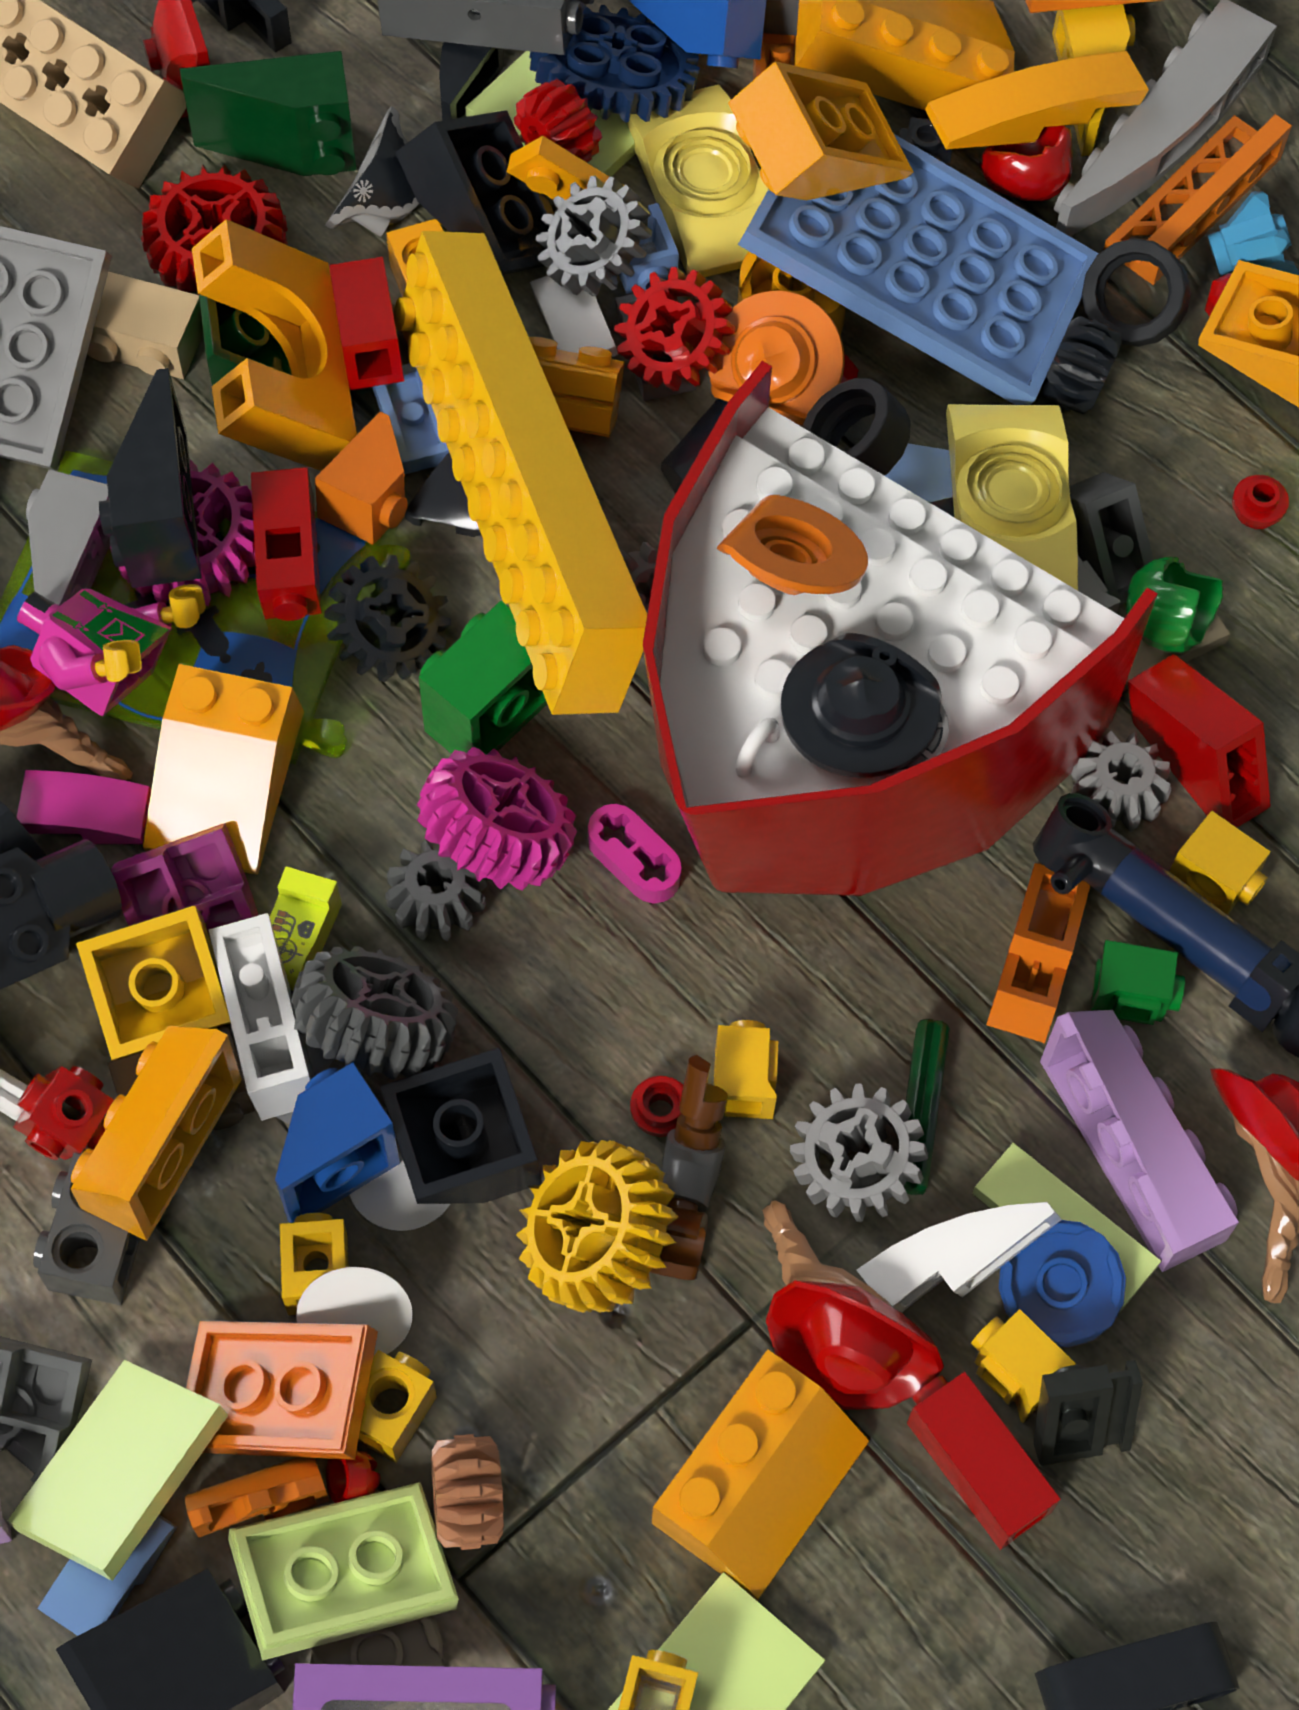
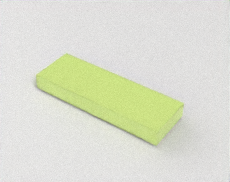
[972,1143,1161,1313]

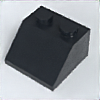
[380,1047,542,1204]

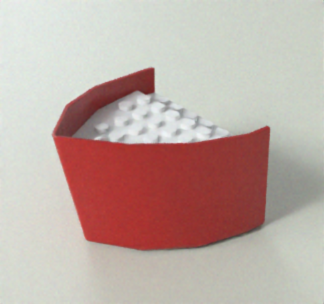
[642,361,1158,896]

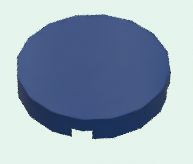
[998,1220,1126,1348]

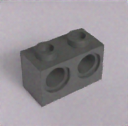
[33,1153,141,1305]

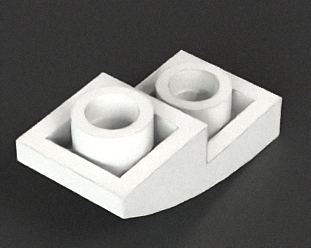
[530,276,618,357]

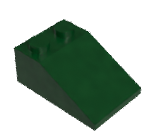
[180,51,356,176]

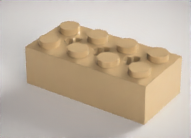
[0,0,186,189]

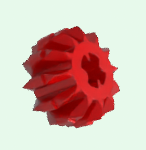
[513,79,602,163]

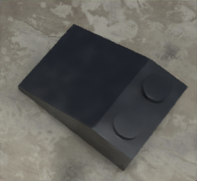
[395,110,554,275]
[99,368,202,588]

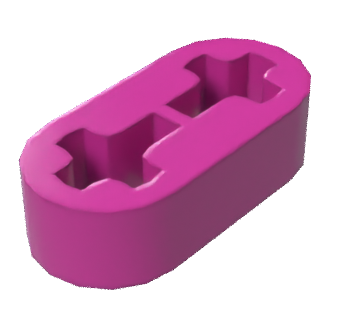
[588,804,682,904]

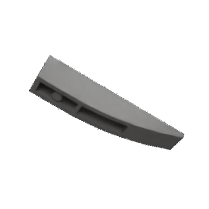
[1054,0,1277,236]

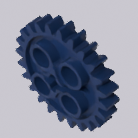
[529,5,700,122]

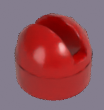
[326,1451,381,1503]

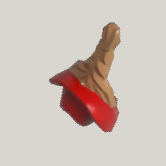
[0,645,133,781]
[1210,1068,1299,1304]
[762,1200,944,1410]

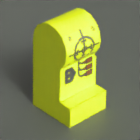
[270,866,342,991]

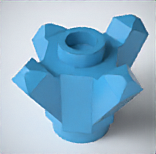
[1207,191,1299,276]

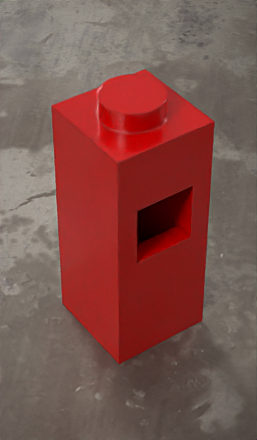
[329,257,405,390]
[251,467,322,621]
[907,1371,1061,1550]

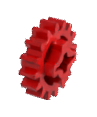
[614,267,736,391]

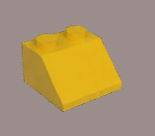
[76,905,231,1061]

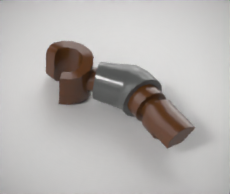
[650,1055,728,1280]

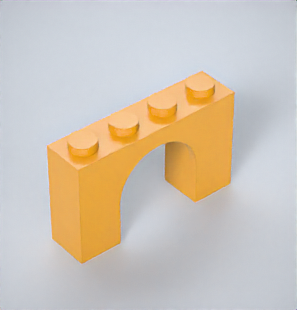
[192,219,357,471]

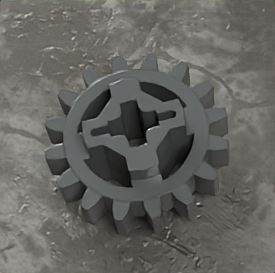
[536,176,652,297]

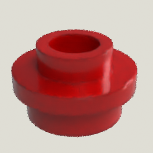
[1232,475,1289,529]
[630,1076,683,1137]

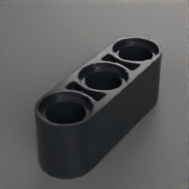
[1035,1622,1240,1710]

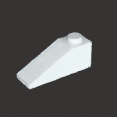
[209,913,314,1121]

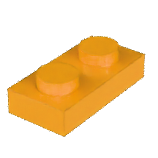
[507,136,624,200]

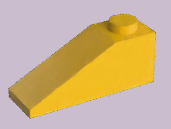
[1052,4,1135,156]

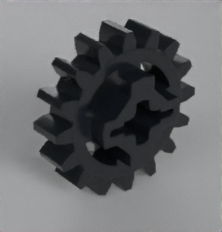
[324,554,451,682]

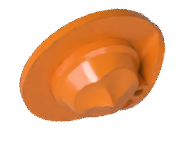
[708,291,845,426]
[717,495,868,595]

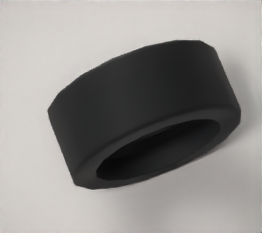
[1082,238,1191,347]
[802,378,911,476]

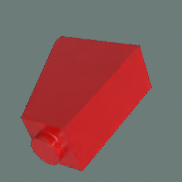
[1128,654,1271,828]

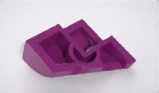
[110,823,258,933]

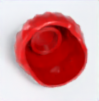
[982,126,1073,201]

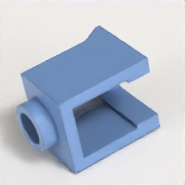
[619,203,679,294]

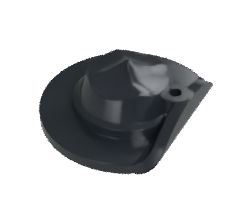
[780,633,942,778]

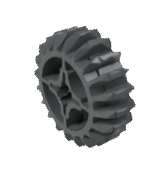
[291,946,458,1080]

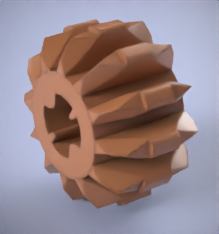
[431,1434,504,1550]

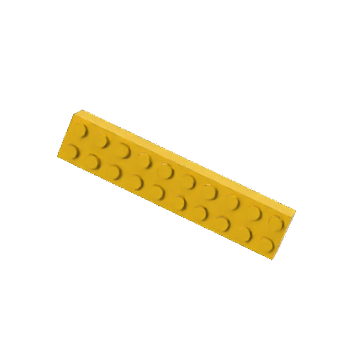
[394,231,647,715]

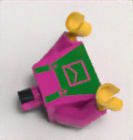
[17,584,206,717]

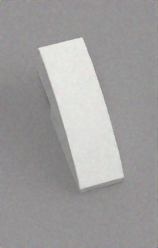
[857,1202,1062,1313]

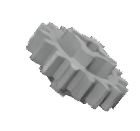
[790,1084,928,1222]

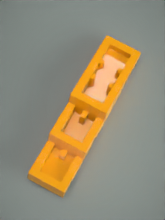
[925,51,1149,150]

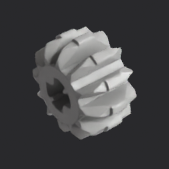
[1071,730,1172,833]

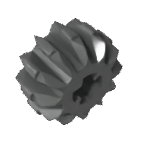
[385,839,487,942]

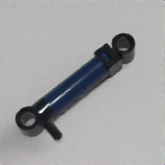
[1033,793,1299,1058]

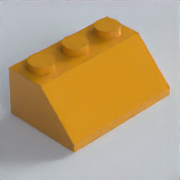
[71,1026,242,1241]
[652,1349,869,1601]

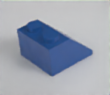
[275,1062,400,1223]

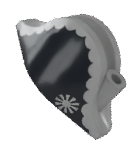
[324,106,419,237]

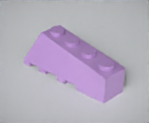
[1040,1010,1239,1272]

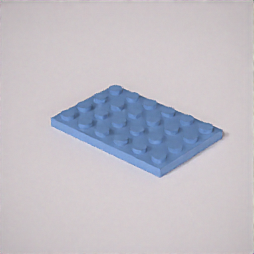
[738,134,1099,405]

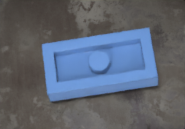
[372,364,449,475]

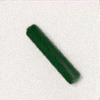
[898,1019,950,1196]

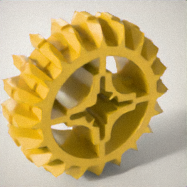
[516,1140,679,1313]

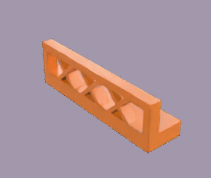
[1103,114,1292,285]

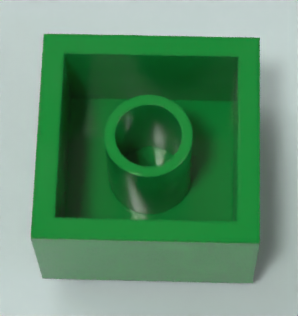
[418,601,547,755]

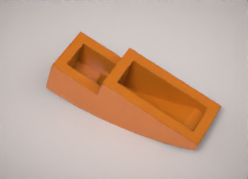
[986,863,1090,1043]

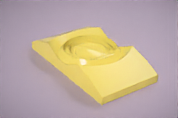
[626,84,768,277]
[946,404,1078,591]

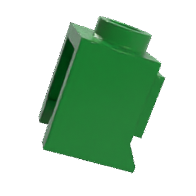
[1090,940,1185,1025]

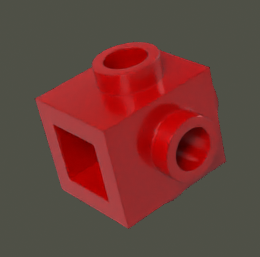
[13,1066,114,1160]

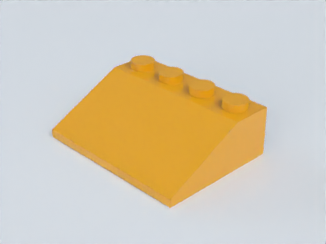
[795,0,1015,111]

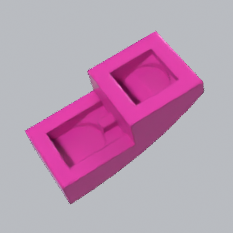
[16,770,151,844]

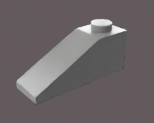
[26,470,110,606]

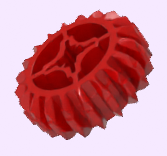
[141,164,288,295]

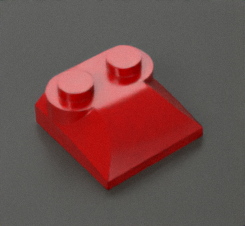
[143,0,210,119]

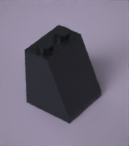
[56,1568,285,1710]

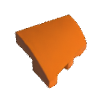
[185,1457,330,1538]

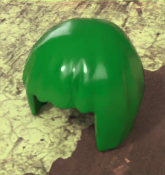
[1126,556,1224,653]

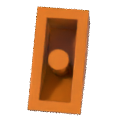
[315,411,408,545]

